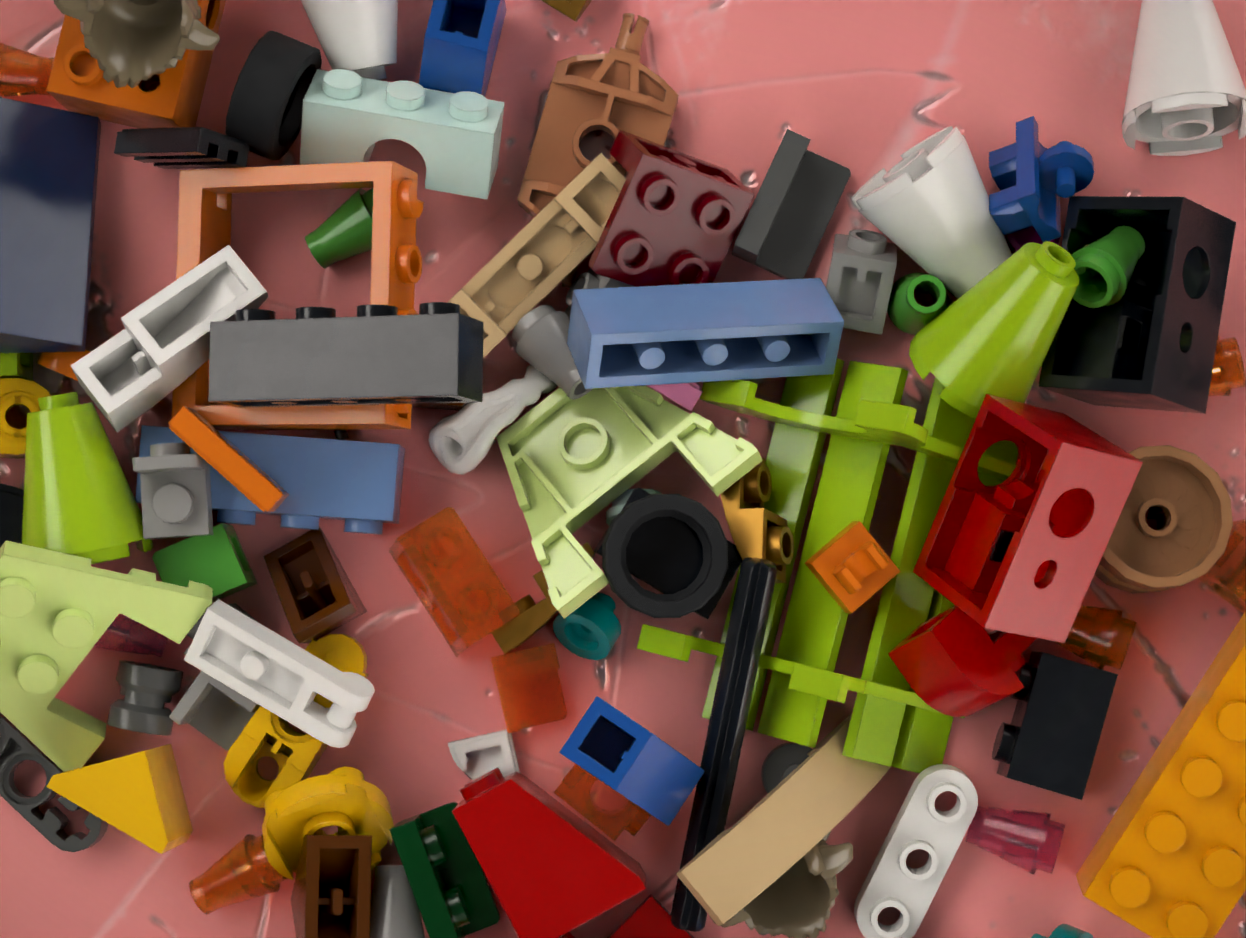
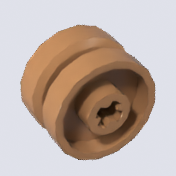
[1095,445,1233,594]

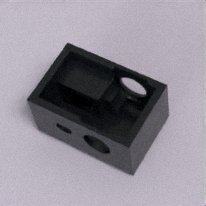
[1039,196,1236,414]

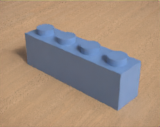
[567,278,844,389]
[135,425,405,535]

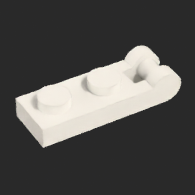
[184,599,375,748]

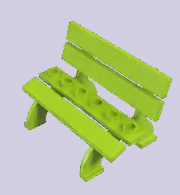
[637,358,1018,773]

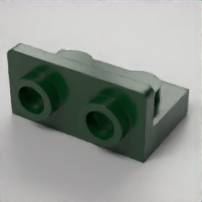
[389,802,500,938]

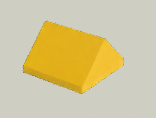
[46,744,193,854]

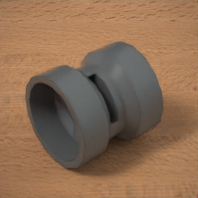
[107,660,184,736]

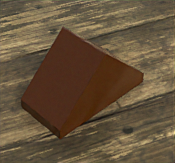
[263,527,367,643]
[291,835,372,938]

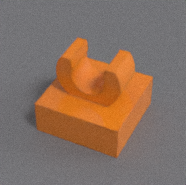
[805,521,901,614]

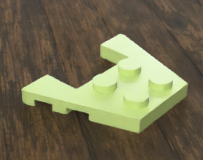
[496,385,763,619]
[0,540,213,772]

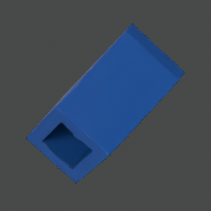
[419,0,507,97]
[559,696,705,826]

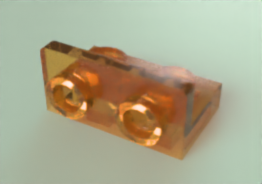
[389,507,519,657]

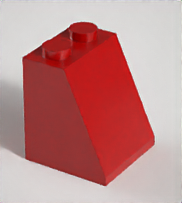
[452,767,646,938]

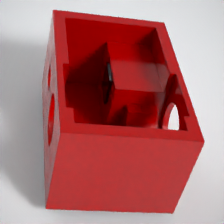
[913,394,1143,643]

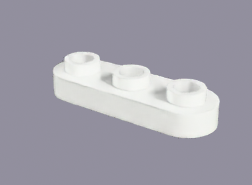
[854,764,978,938]

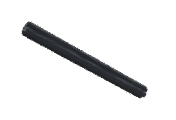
[671,557,777,932]

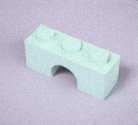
[300,69,505,200]

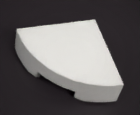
[448,728,520,780]

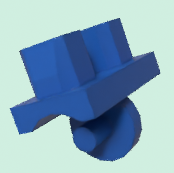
[989,116,1094,242]

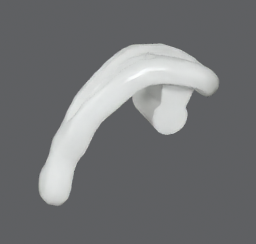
[428,365,557,475]

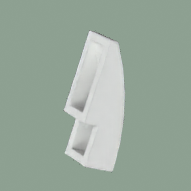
[71,245,268,433]

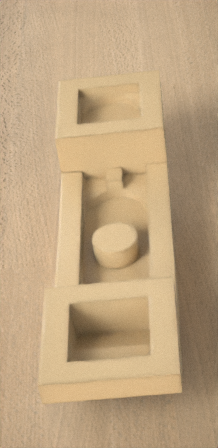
[447,153,626,358]
[676,714,891,926]

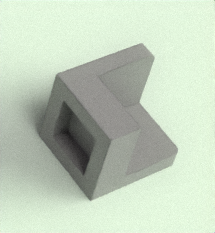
[169,671,260,750]

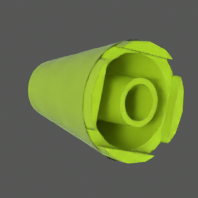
[909,241,1079,419]
[22,392,153,564]

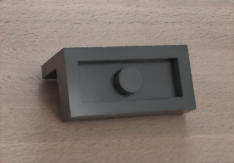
[732,129,851,279]

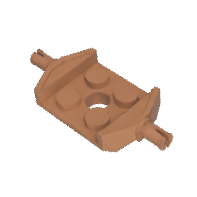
[517,13,679,288]

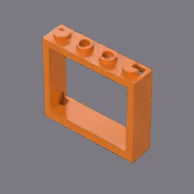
[171,161,424,430]

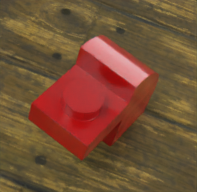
[888,605,1037,717]

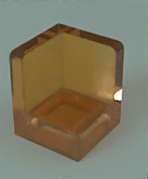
[489,643,567,734]

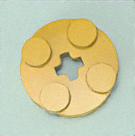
[262,766,394,881]

